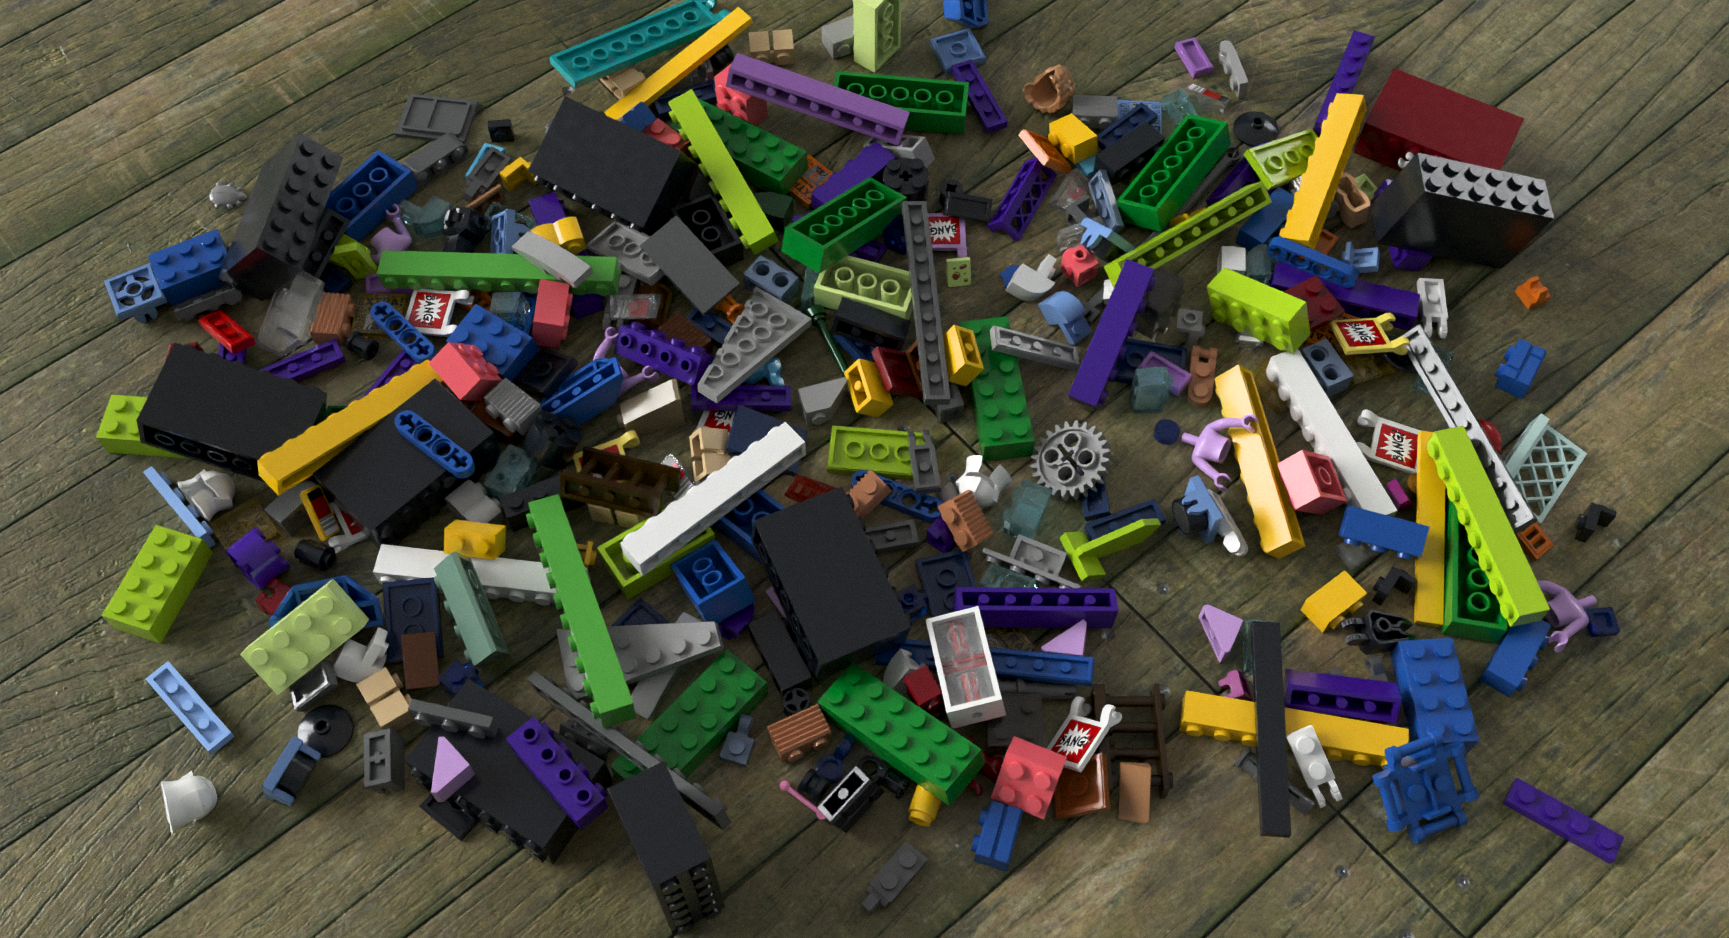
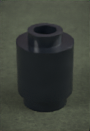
[294,539,336,571]

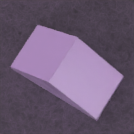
[1198,604,1243,663]
[1041,619,1087,656]
[431,737,475,802]

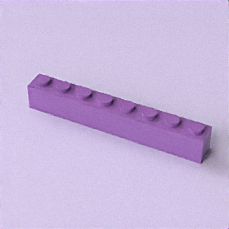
[726,53,910,145]

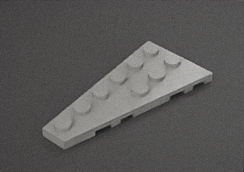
[698,286,812,403]
[556,621,724,703]

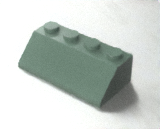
[434,551,511,668]

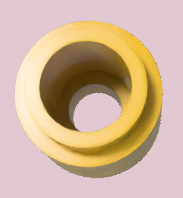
[908,785,941,827]

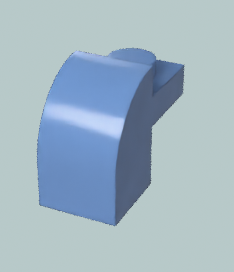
[1038,291,1092,345]

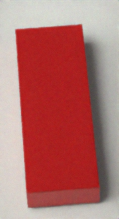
[198,309,256,354]

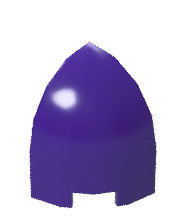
[926,515,956,553]
[718,603,755,640]

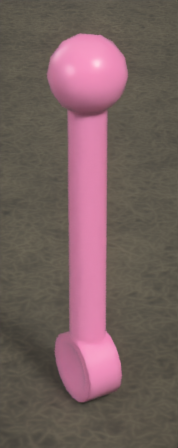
[779,780,827,820]

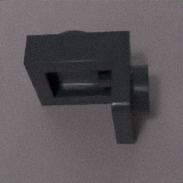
[1574,503,1617,543]
[1371,566,1416,606]

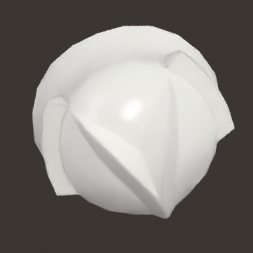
[955,455,1012,509]
[177,470,235,522]
[161,771,217,835]

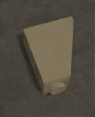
[617,378,685,435]

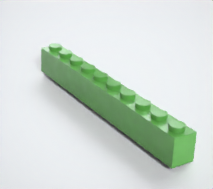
[377,250,621,296]
[526,494,636,728]

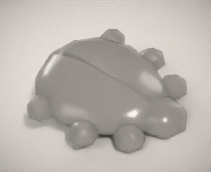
[209,182,247,209]

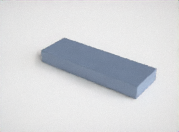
[1088,169,1124,234]

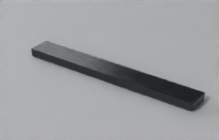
[1251,621,1291,838]

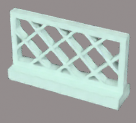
[1503,413,1587,525]

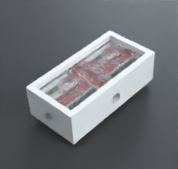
[925,606,1006,729]

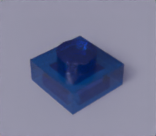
[1585,607,1620,637]

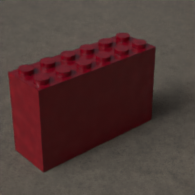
[1353,68,1524,172]

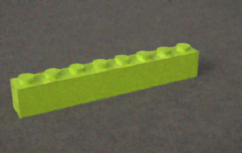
[668,89,779,255]
[1103,181,1272,288]
[1427,425,1550,627]

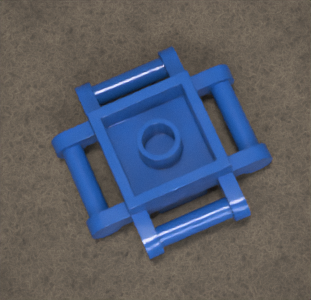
[1372,729,1479,844]

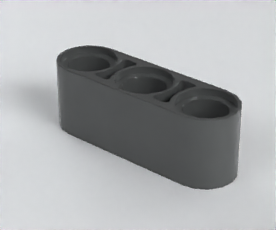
[402,132,468,187]

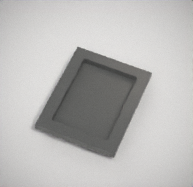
[395,93,479,144]

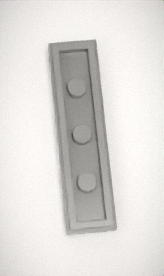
[990,326,1080,371]

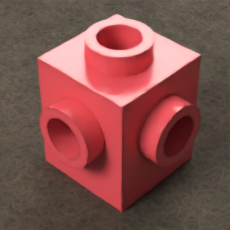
[1060,244,1099,287]

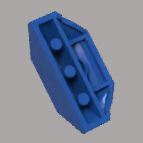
[943,0,989,28]
[540,357,623,427]
[269,575,384,629]

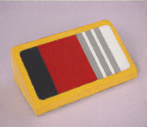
[299,485,340,541]

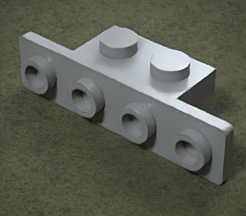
[982,534,1082,588]

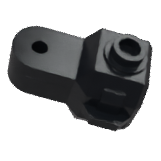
[441,207,488,253]

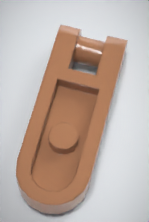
[1186,345,1218,408]

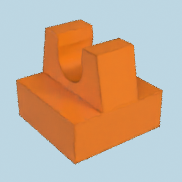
[1514,276,1551,309]

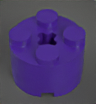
[225,527,291,590]

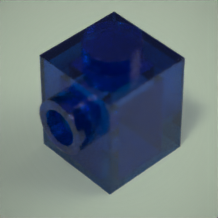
[438,659,483,698]

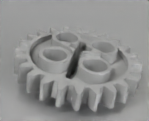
[1030,420,1113,501]

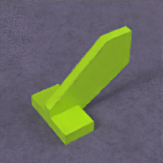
[328,234,378,280]
[1059,518,1161,581]

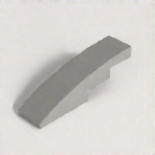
[511,231,593,288]
[631,612,703,720]

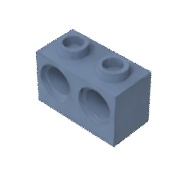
[743,255,799,304]
[1300,339,1354,397]

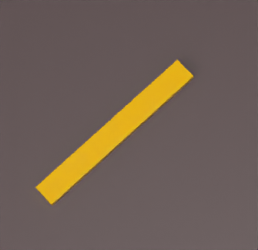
[604,7,753,120]
[1414,430,1445,628]

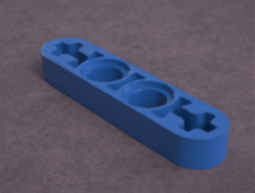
[1267,237,1359,288]
[370,302,437,364]
[394,410,475,478]
[851,470,943,524]

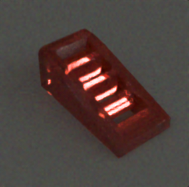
[785,474,837,503]

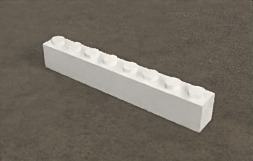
[1266,349,1398,517]
[620,422,806,576]
[373,544,591,605]

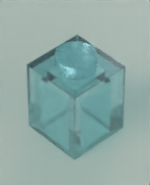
[489,292,530,325]

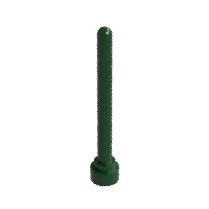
[805,304,849,386]

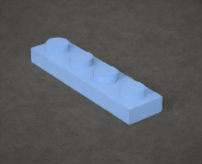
[143,466,216,548]
[146,661,235,755]

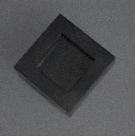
[488,119,515,143]

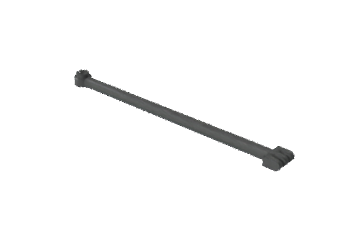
[1080,146,1242,326]

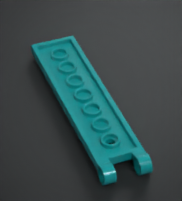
[550,0,731,89]

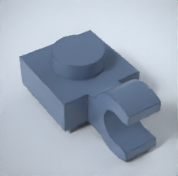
[719,714,755,768]

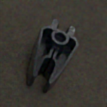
[1341,610,1416,655]

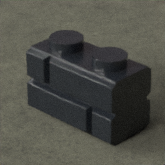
[817,764,885,833]

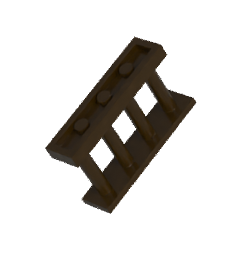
[560,446,681,518]
[1090,684,1173,799]

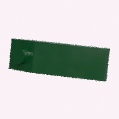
[718,192,794,233]

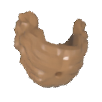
[1022,64,1076,114]

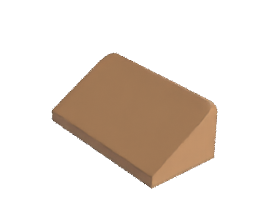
[465,184,505,215]
[1118,762,1151,823]

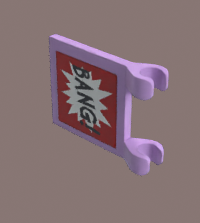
[928,213,967,258]

